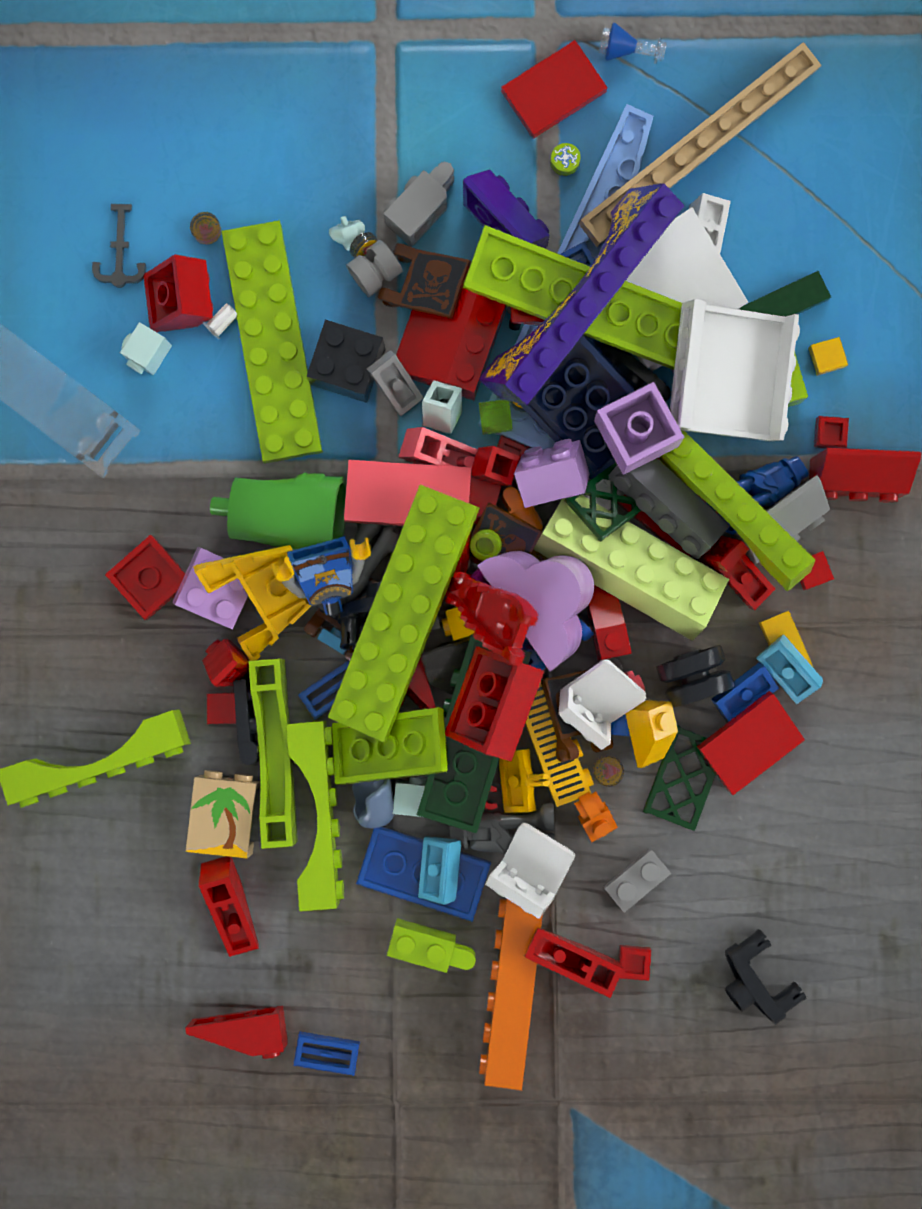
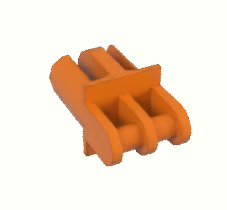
[502,487,543,530]

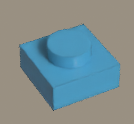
[317,627,351,655]

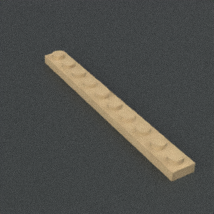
[578,42,822,247]

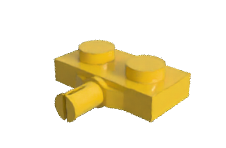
[499,749,550,813]

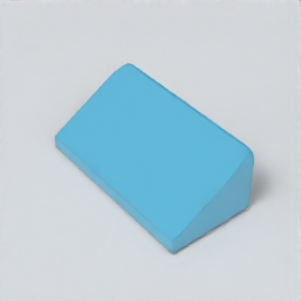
[756,635,823,704]
[418,836,461,905]

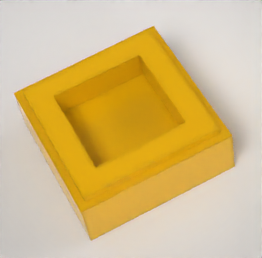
[808,337,848,376]

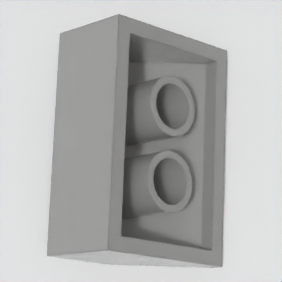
[729,475,830,566]

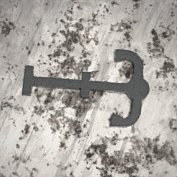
[92,204,146,288]

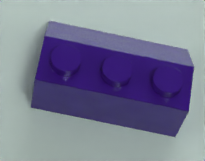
[463,169,550,249]

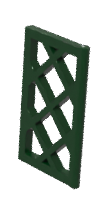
[564,462,641,541]
[643,725,716,831]

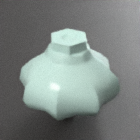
[329,216,365,251]

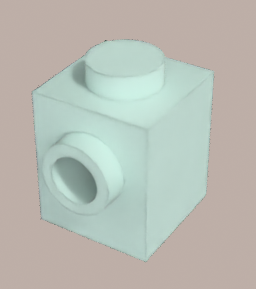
[120,322,172,375]
[422,380,462,434]
[393,776,428,817]

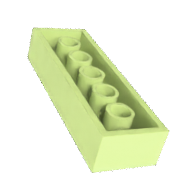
[533,495,729,641]

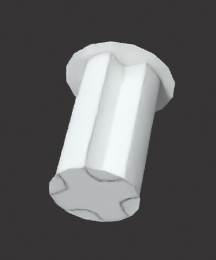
[203,303,237,339]

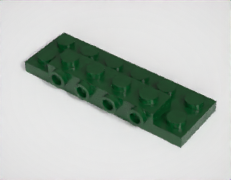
[417,634,532,834]

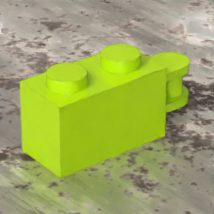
[387,918,476,973]

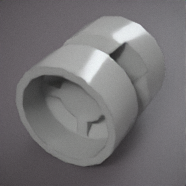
[346,240,403,297]

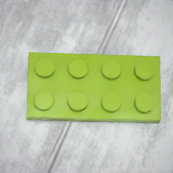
[332,707,448,785]

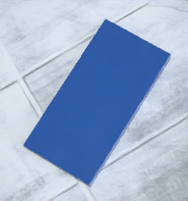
[356,826,491,922]

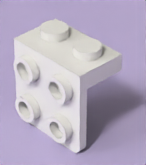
[559,660,646,750]
[485,823,575,919]

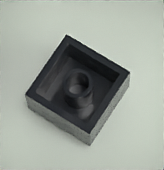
[306,319,385,403]

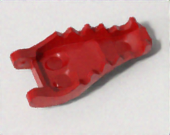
[445,571,539,666]

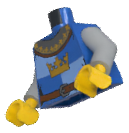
[271,537,371,616]

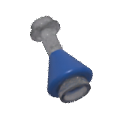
[599,23,667,64]

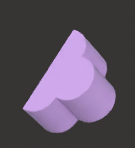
[477,551,594,671]

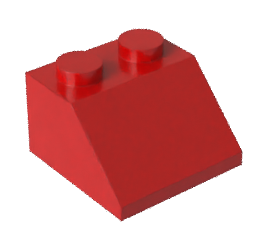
[144,254,213,332]

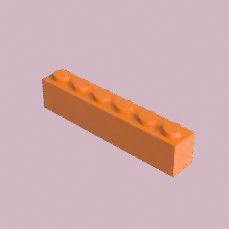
[479,898,543,1090]

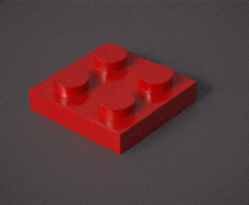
[105,535,186,620]

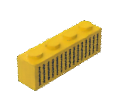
[525,678,594,807]

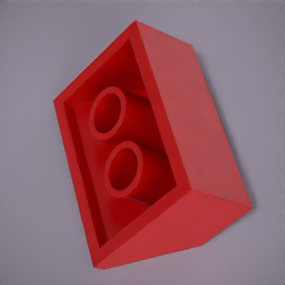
[809,448,921,503]
[445,646,544,761]

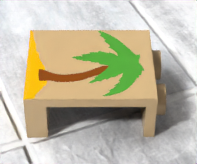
[185,770,260,858]

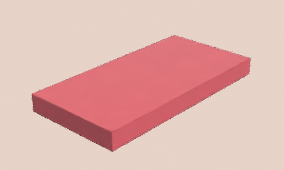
[344,460,471,526]

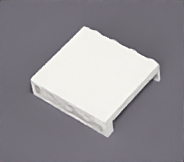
[626,207,748,371]
[670,299,800,441]

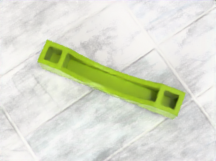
[660,430,815,592]
[248,658,298,849]
[0,709,191,808]
[286,720,344,912]

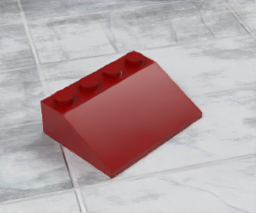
[396,288,507,401]

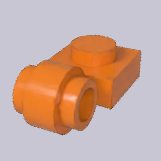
[574,791,618,843]

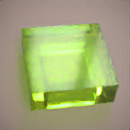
[478,400,513,435]

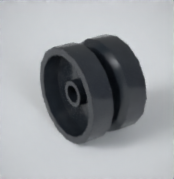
[656,645,735,708]

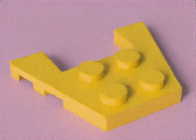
[193,545,312,661]

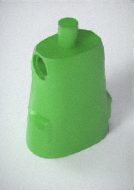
[210,472,347,550]

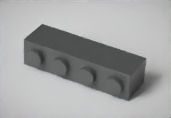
[608,458,730,560]

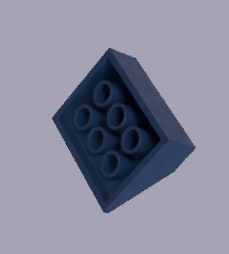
[518,335,638,479]

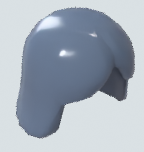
[352,779,395,828]

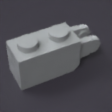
[383,161,454,247]

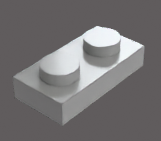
[367,350,424,416]
[603,848,671,913]

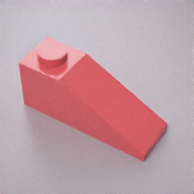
[398,427,477,469]

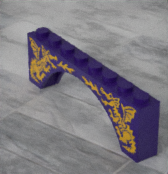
[479,183,685,405]

